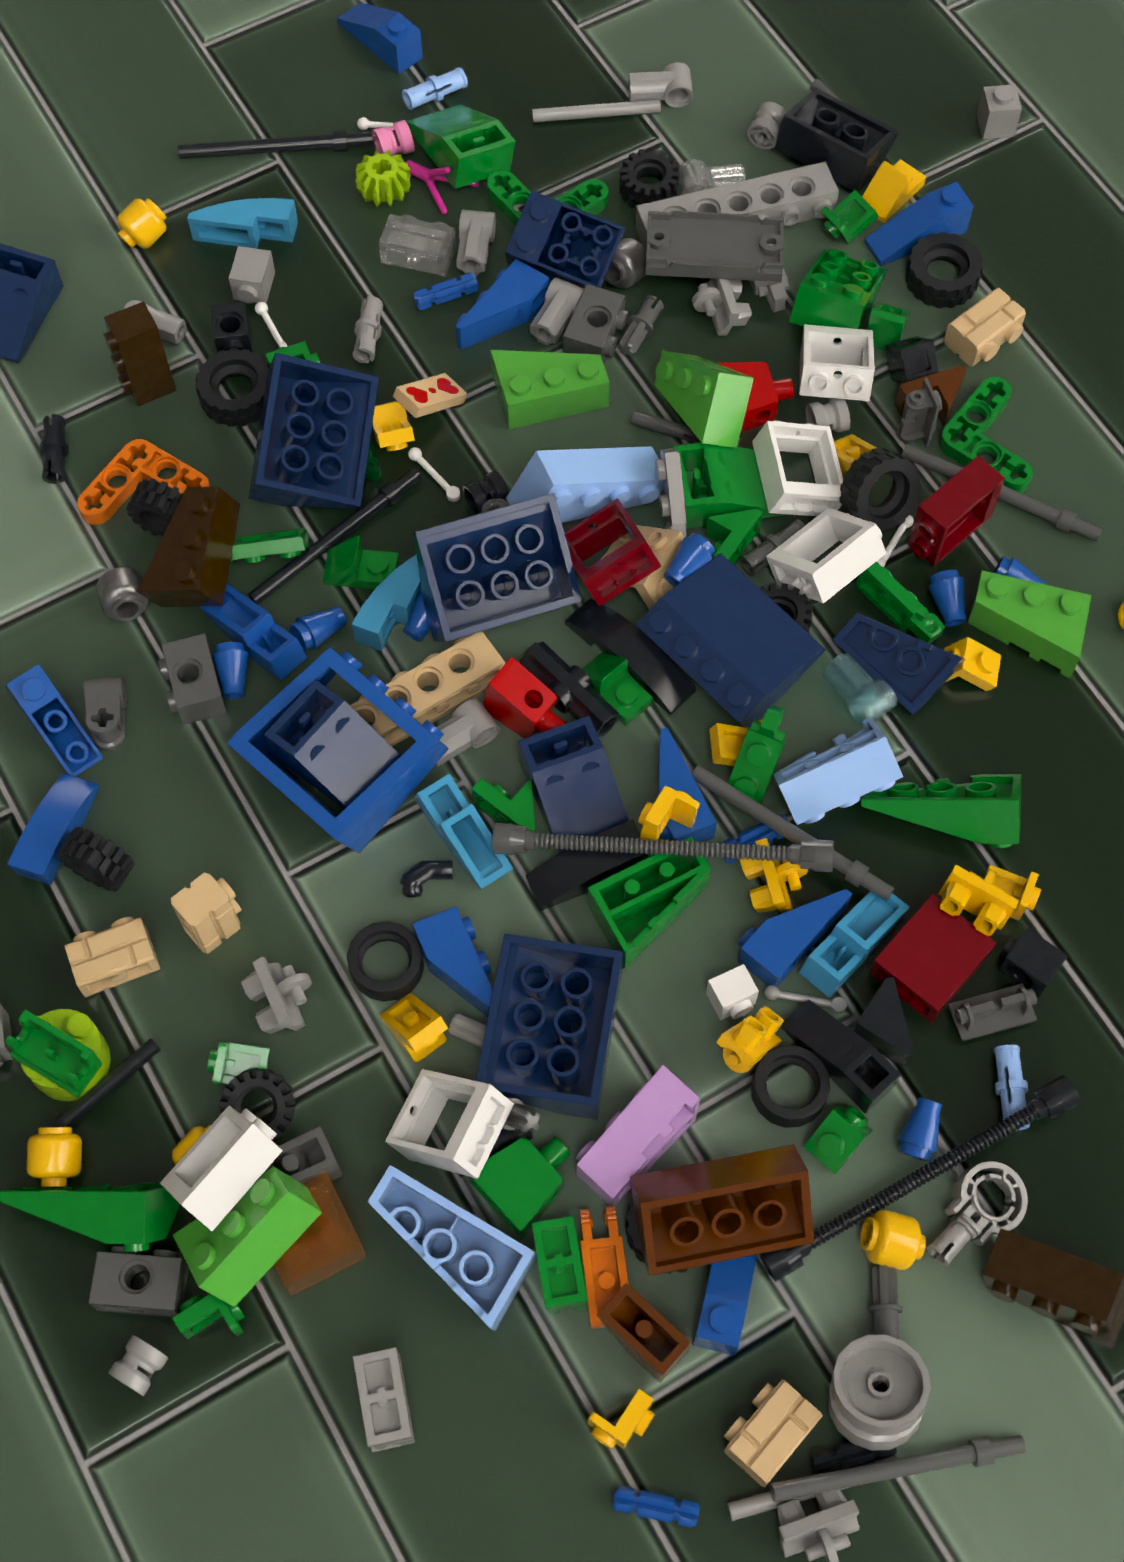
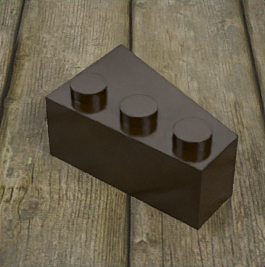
[103,301,176,406]
[136,486,240,607]
[982,1228,1124,1348]

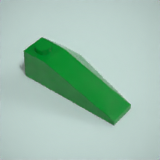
[861,774,1021,848]
[0,1183,180,1252]

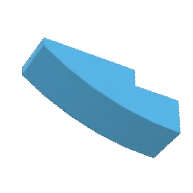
[187,198,298,249]
[351,555,422,651]
[414,774,513,890]
[799,891,910,998]

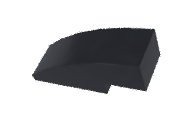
[525,819,648,911]

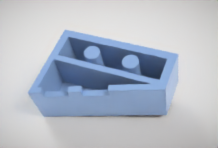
[773,717,903,825]

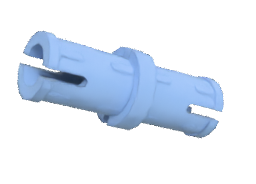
[402,67,468,110]
[994,1045,1030,1131]

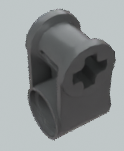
[83,676,128,750]

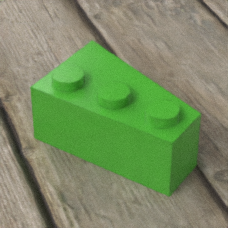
[490,350,610,430]
[654,350,754,448]
[968,570,1092,679]
[173,1166,322,1307]

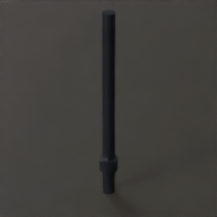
[178,130,374,158]
[248,468,422,604]

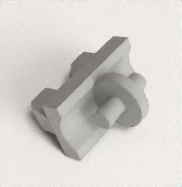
[692,278,752,336]
[241,957,312,1034]
[777,1489,859,1562]

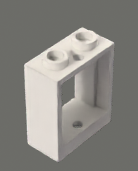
[799,324,875,401]
[752,421,843,516]
[766,508,886,603]
[385,1069,514,1179]
[160,1105,283,1231]

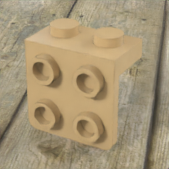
[600,525,684,610]

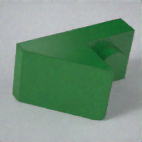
[705,509,763,565]
[323,536,399,589]
[582,653,653,726]
[471,778,535,831]

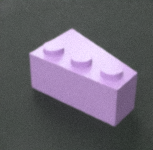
[576,1065,700,1206]

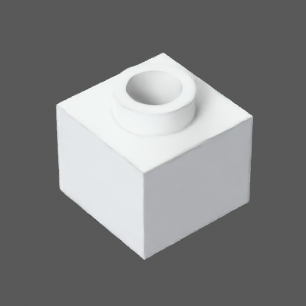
[706,964,759,1021]

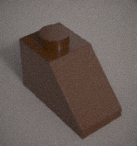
[597,1283,691,1383]

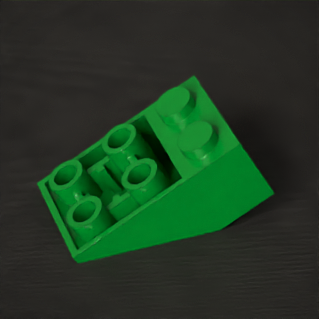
[406,104,515,189]
[789,249,888,339]
[672,442,788,529]

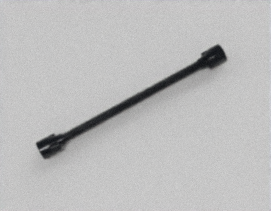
[759,1075,1080,1282]

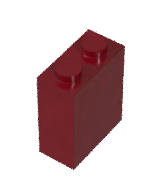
[869,894,996,1024]

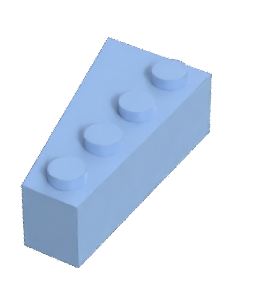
[506,446,664,523]
[368,1165,537,1331]

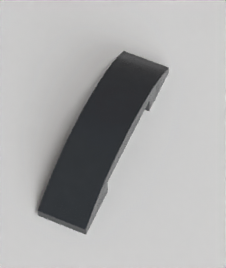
[565,598,696,715]

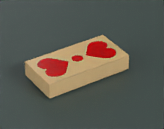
[393,373,468,418]

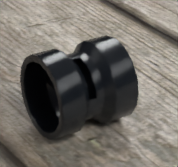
[463,471,509,515]

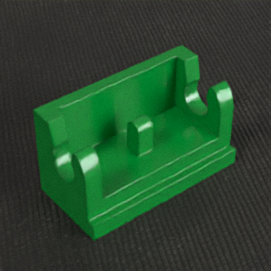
[6,1010,103,1098]
[532,1216,588,1314]

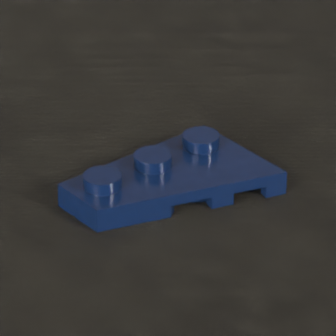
[832,613,966,715]

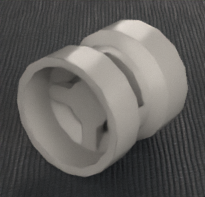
[747,102,787,149]
[806,398,850,433]
[108,1335,168,1396]

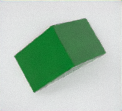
[867,302,911,351]

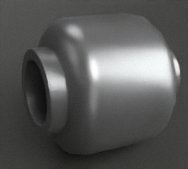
[605,238,646,289]
[96,567,148,621]

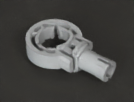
[927,1161,1028,1267]

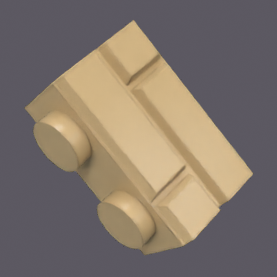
[944,288,1026,367]
[171,872,242,954]
[64,917,160,997]
[724,1379,823,1488]

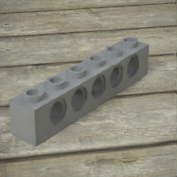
[635,162,839,248]

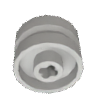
[827,1335,931,1450]

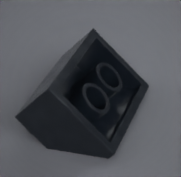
[775,88,899,192]

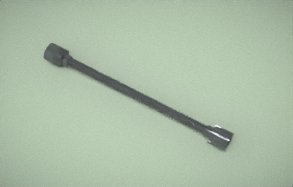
[492,823,834,872]

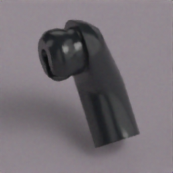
[400,860,453,898]

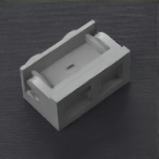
[353,1347,415,1453]

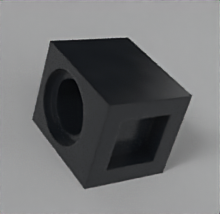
[211,301,253,353]
[885,336,939,383]
[999,928,1068,998]

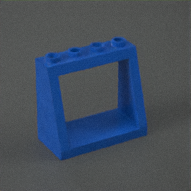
[227,647,449,853]

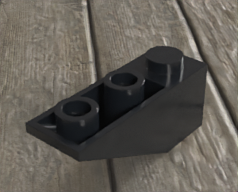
[780,999,901,1114]

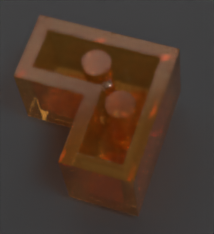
[274,1172,367,1296]

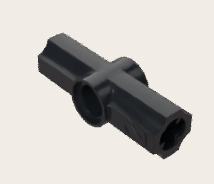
[520,641,619,737]

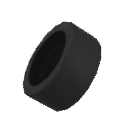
[347,921,424,1002]
[751,1045,831,1128]

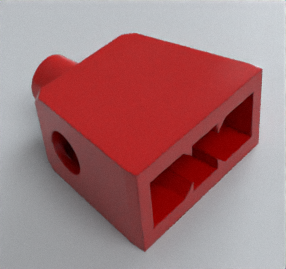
[717,362,794,433]
[483,657,567,739]

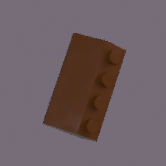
[630,1144,814,1276]

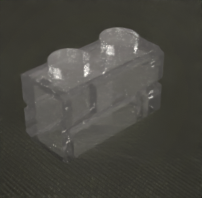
[379,214,456,277]

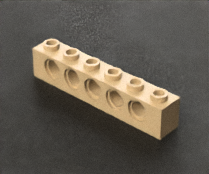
[314,631,505,791]

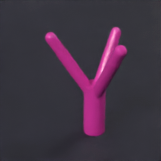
[406,160,479,215]

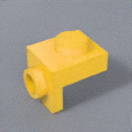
[372,401,415,451]
[944,637,1001,691]
[709,720,763,766]
[638,785,700,841]
[985,865,1041,921]
[588,1389,655,1450]

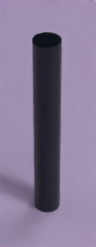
[55,1038,161,1127]

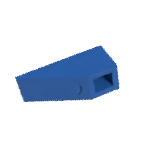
[455,259,549,350]
[5,664,103,777]
[412,906,494,1017]

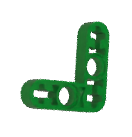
[487,170,609,226]
[939,377,1033,493]

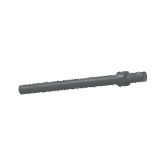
[902,444,1103,542]
[692,765,895,901]
[770,1435,1026,1502]

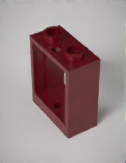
[907,456,1005,567]
[564,498,662,606]

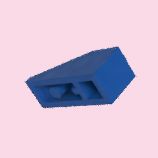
[337,2,423,74]
[864,182,974,266]
[657,727,717,843]
[738,889,852,987]
[693,1254,757,1356]

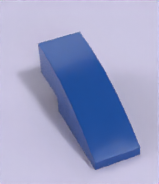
[200,583,307,681]
[7,773,100,885]

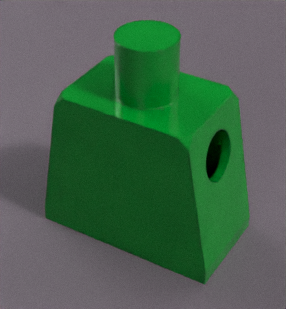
[468,1137,571,1240]

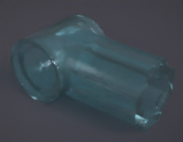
[823,653,897,726]

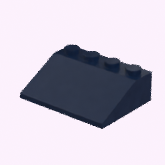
[248,353,379,509]
[413,493,582,642]
[636,553,826,728]
[476,933,623,1120]

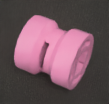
[372,120,415,156]

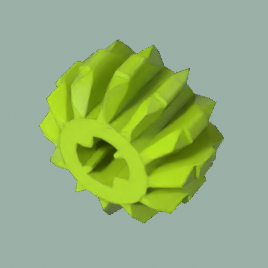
[355,150,411,207]

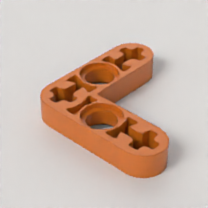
[77,439,210,525]

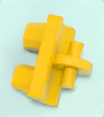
[739,838,808,914]
[938,865,1019,936]
[716,1006,784,1073]

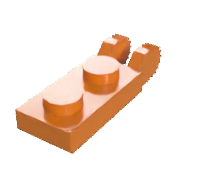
[579,1206,629,1329]

